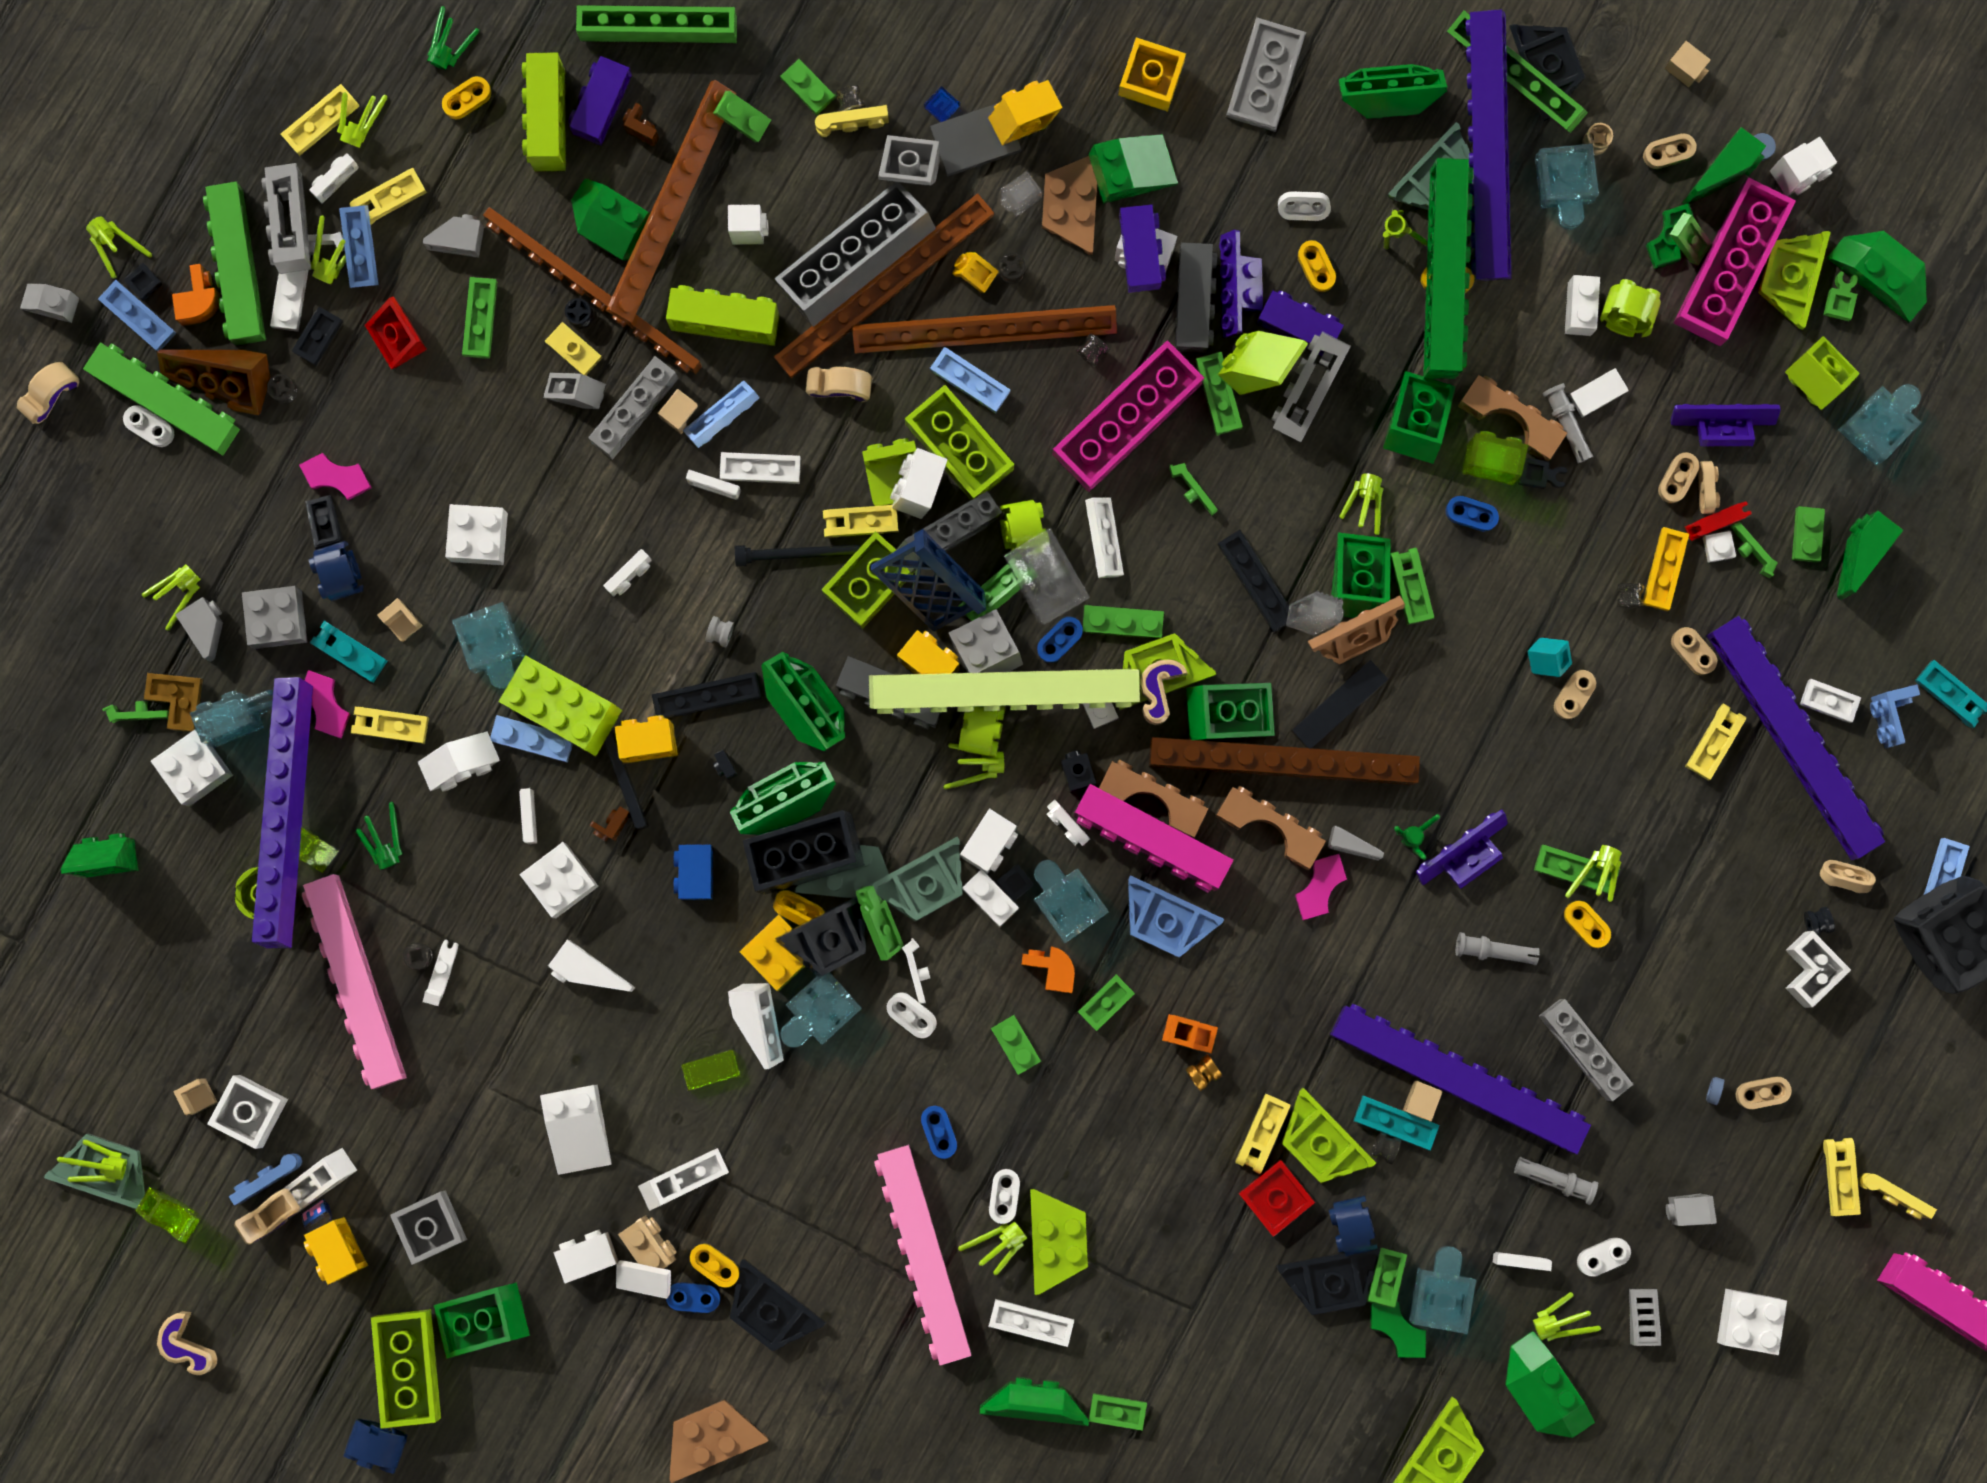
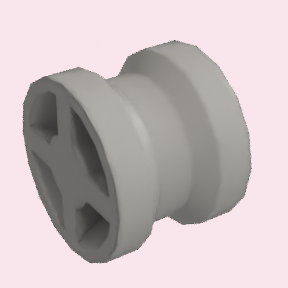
[705,616,734,648]

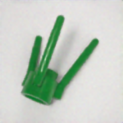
[427,6,479,70]
[356,802,403,870]
[1394,814,1440,860]

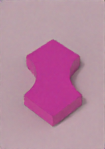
[299,453,372,500]
[304,670,350,738]
[1295,854,1347,920]

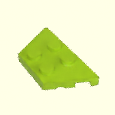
[1758,231,1831,330]
[1119,633,1216,710]
[1282,1088,1376,1183]
[1030,1189,1088,1295]
[1393,1397,1484,1483]

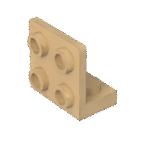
[618,1215,677,1269]

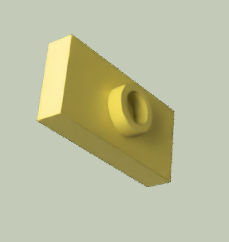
[545,322,602,376]

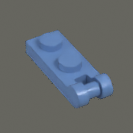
[229,1153,302,1206]

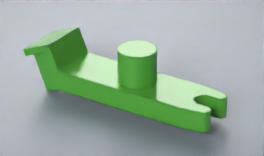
[1169,463,1218,516]
[1730,521,1778,578]
[102,701,169,723]

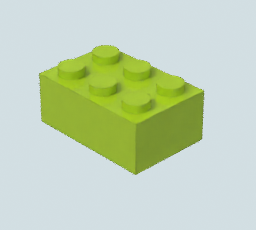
[822,531,916,629]

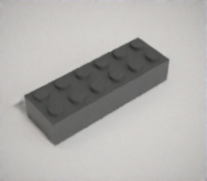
[774,182,936,327]

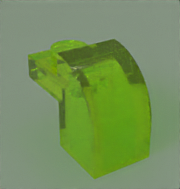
[299,825,339,873]
[135,1187,200,1243]

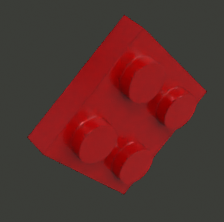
[1238,1160,1315,1237]

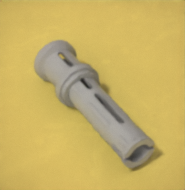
[1542,383,1594,464]
[1455,932,1539,965]
[1514,1157,1598,1205]

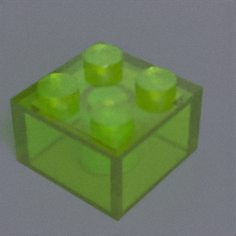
[1461,431,1528,485]

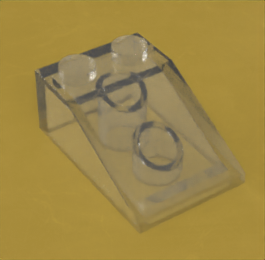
[1004,528,1090,625]

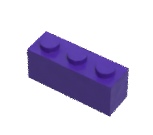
[568,56,632,146]
[1119,205,1166,293]
[1257,291,1344,356]

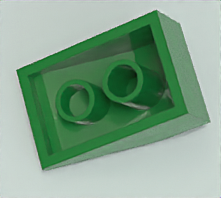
[1682,127,1766,204]
[1088,134,1178,204]
[1383,371,1456,464]
[1837,511,1903,600]
[1331,532,1391,618]
[1186,683,1275,741]
[61,833,138,878]
[434,1282,530,1359]

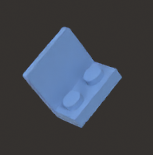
[1870,685,1920,749]

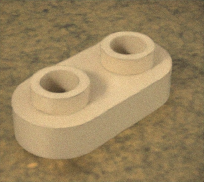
[1643,134,1696,169]
[1658,453,1699,503]
[1698,461,1720,514]
[1671,627,1717,675]
[1554,670,1596,720]
[1820,860,1876,893]
[1736,1077,1791,1109]

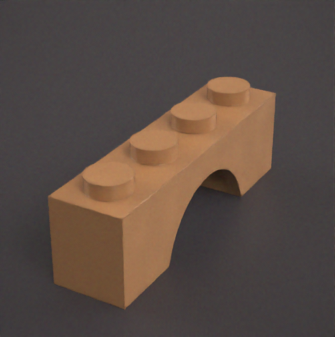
[1458,375,1567,461]
[1099,760,1208,838]
[1215,786,1326,870]

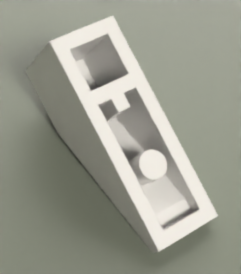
[548,940,635,992]
[728,983,784,1069]
[283,1148,357,1218]
[638,1148,729,1211]

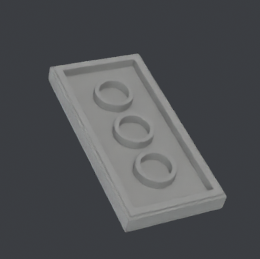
[1226,17,1306,132]

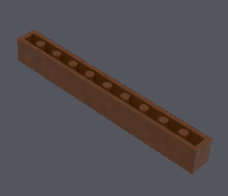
[1149,737,1420,785]

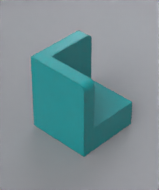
[1528,638,1572,677]

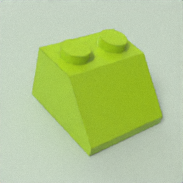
[1785,336,1860,410]

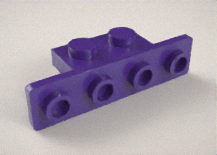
[1219,230,1263,338]
[1670,404,1781,446]
[1416,810,1508,889]

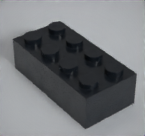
[743,810,865,895]

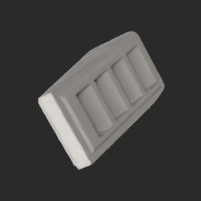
[1328,826,1384,861]
[1629,1289,1661,1346]

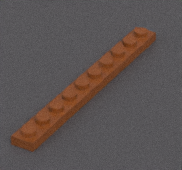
[606,80,736,324]
[774,193,994,379]
[483,207,702,375]
[852,305,1117,353]

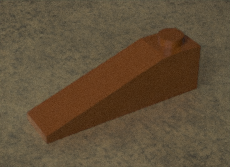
[157,350,270,415]

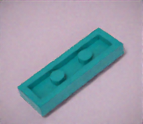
[1353,1096,1440,1150]

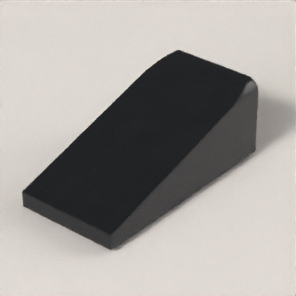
[305,495,343,550]

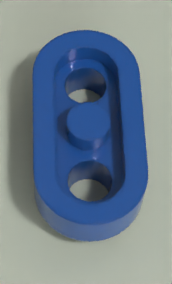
[1446,496,1499,532]
[1037,617,1083,663]
[921,1106,957,1159]
[666,1282,721,1313]

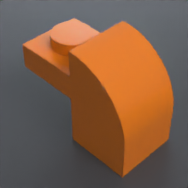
[172,264,221,326]
[1021,947,1075,993]
[1162,1014,1218,1053]

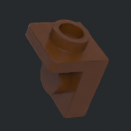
[623,103,659,147]
[590,806,631,842]

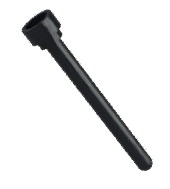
[735,545,861,567]

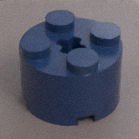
[309,541,363,601]
[1329,1196,1378,1256]
[344,1419,408,1474]

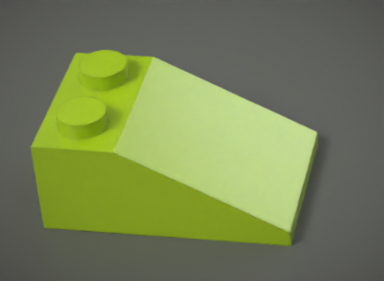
[1218,331,1308,395]

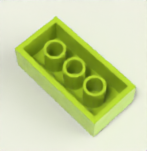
[522,53,566,171]
[666,285,780,346]
[905,385,1014,500]
[498,655,622,756]
[371,1309,441,1429]

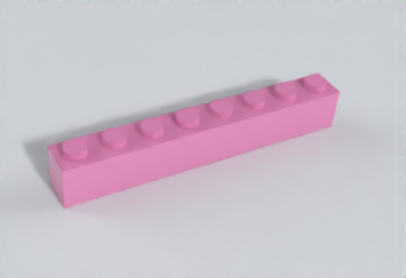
[302,874,407,1089]
[874,1145,971,1365]

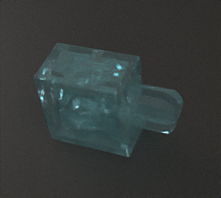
[1535,143,1599,230]
[1838,384,1922,466]
[452,602,525,690]
[190,690,273,748]
[1033,860,1109,944]
[780,972,863,1048]
[1409,1246,1476,1334]

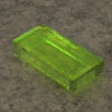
[681,1049,741,1091]

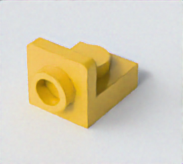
[952,252,999,293]

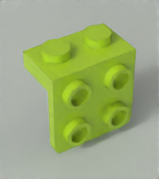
[862,438,916,506]

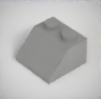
[878,135,940,186]

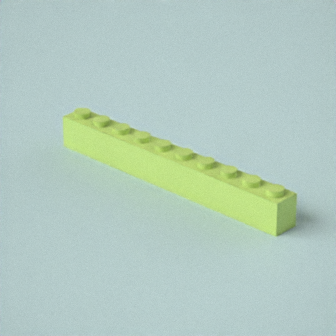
[869,669,1140,714]

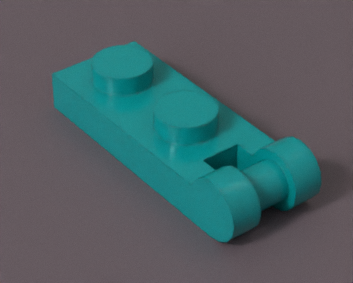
[310,621,388,683]
[1915,660,1987,728]

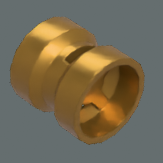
[1185,1054,1222,1091]

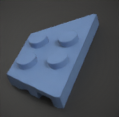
[1128,876,1224,958]

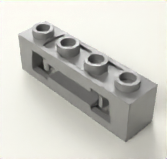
[262,163,311,274]
[1271,331,1351,442]
[588,356,678,460]
[1539,999,1633,1101]

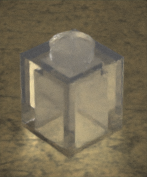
[1000,171,1042,216]

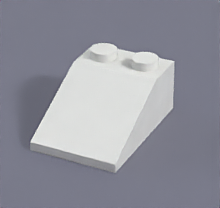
[540,1085,612,1175]

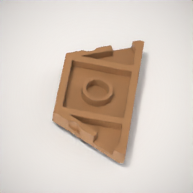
[1042,156,1097,255]
[1308,596,1405,664]
[670,1399,769,1483]

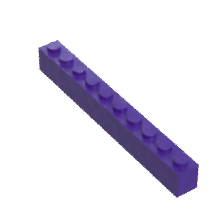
[1466,9,1512,281]
[1706,616,1885,860]
[252,677,313,948]
[1330,1004,1591,1154]

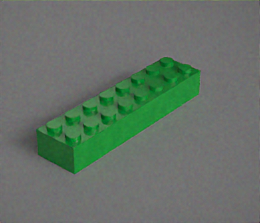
[1423,158,1473,380]

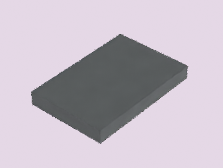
[930,103,1021,177]

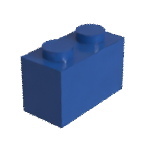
[674,845,713,900]

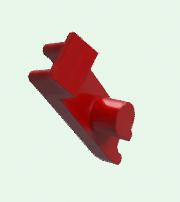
[1685,502,1752,541]

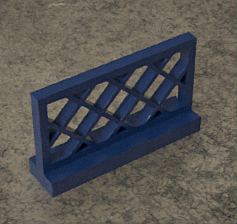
[871,529,986,632]

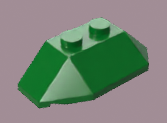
[1339,64,1447,119]
[571,178,674,261]
[1827,231,1927,323]
[761,652,845,751]
[730,762,836,835]
[1505,1331,1595,1438]
[980,1377,1089,1426]

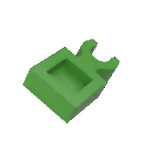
[1823,272,1858,322]

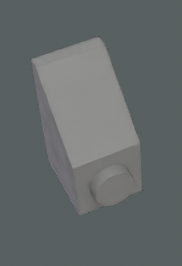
[423,214,484,258]
[20,284,79,323]
[543,373,606,409]
[175,597,223,662]
[1666,1193,1717,1226]

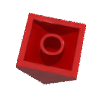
[365,296,427,369]

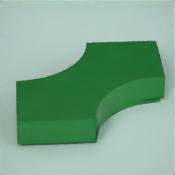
[1646,203,1693,270]
[1370,1301,1426,1358]

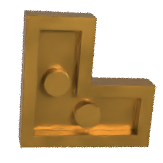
[144,673,203,732]

